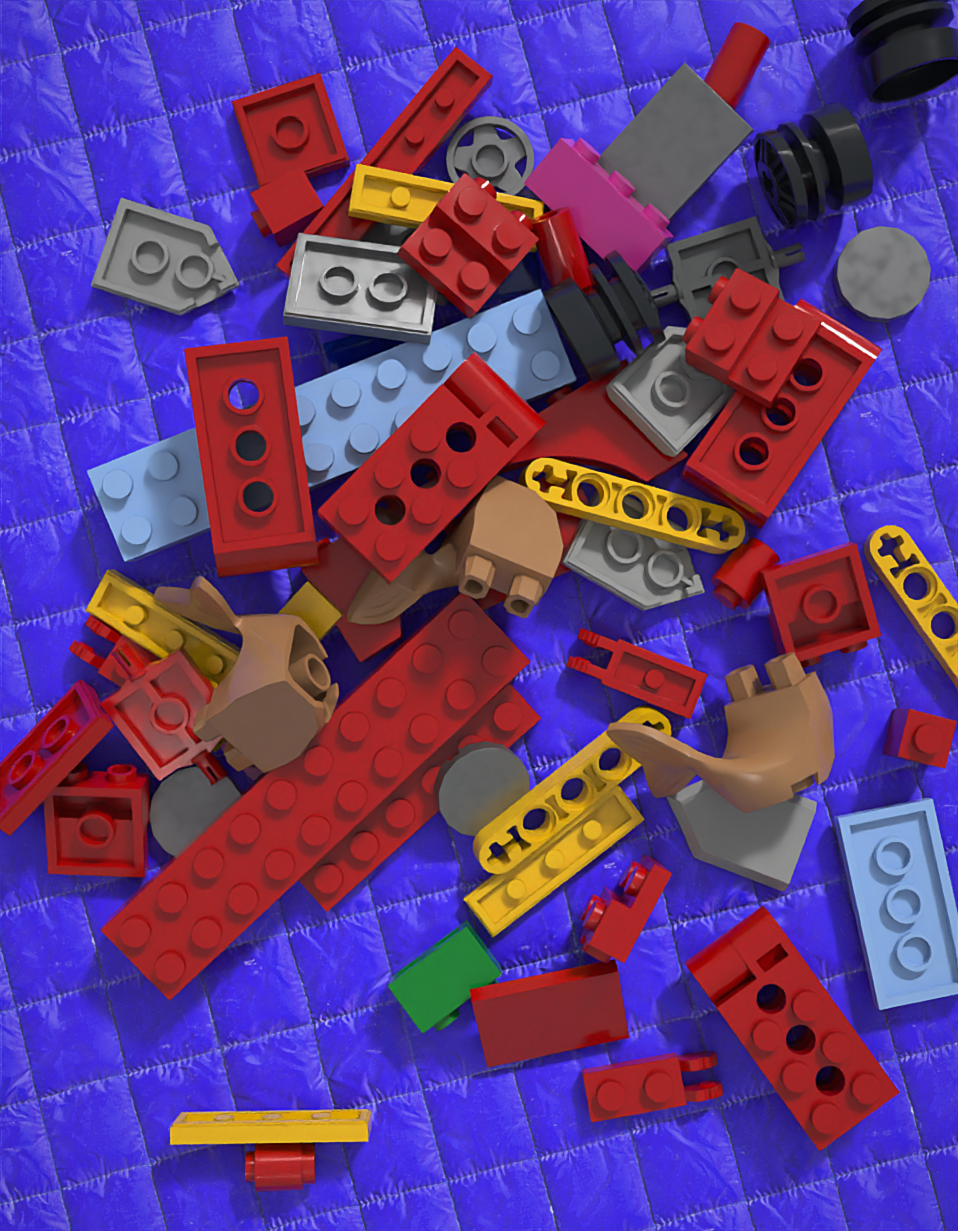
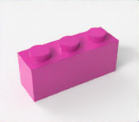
[524,138,674,275]

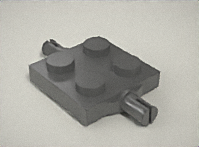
[650,216,805,324]

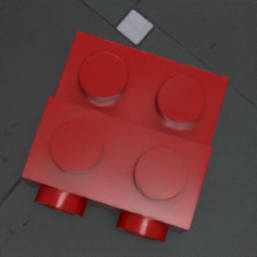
[397,173,539,319]
[682,268,822,408]
[759,542,882,668]
[44,762,151,878]
[579,854,672,964]

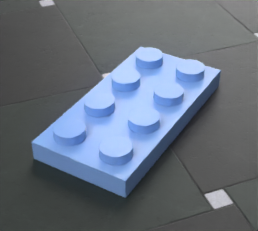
[834,798,958,1010]

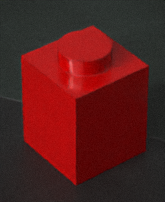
[250,166,324,248]
[882,708,957,769]

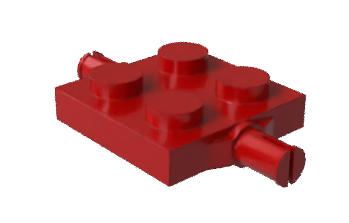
[100,641,228,786]

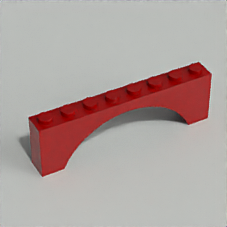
[300,359,688,663]

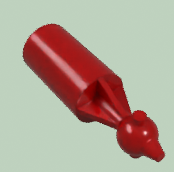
[703,22,771,111]
[531,207,592,294]

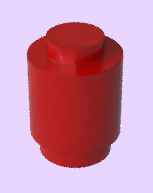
[711,538,780,610]
[245,1143,315,1192]

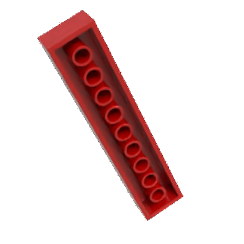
[100,590,531,1001]

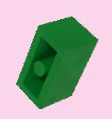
[388,920,502,1034]

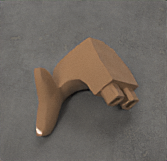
[347,475,564,625]
[153,576,339,773]
[606,652,835,813]

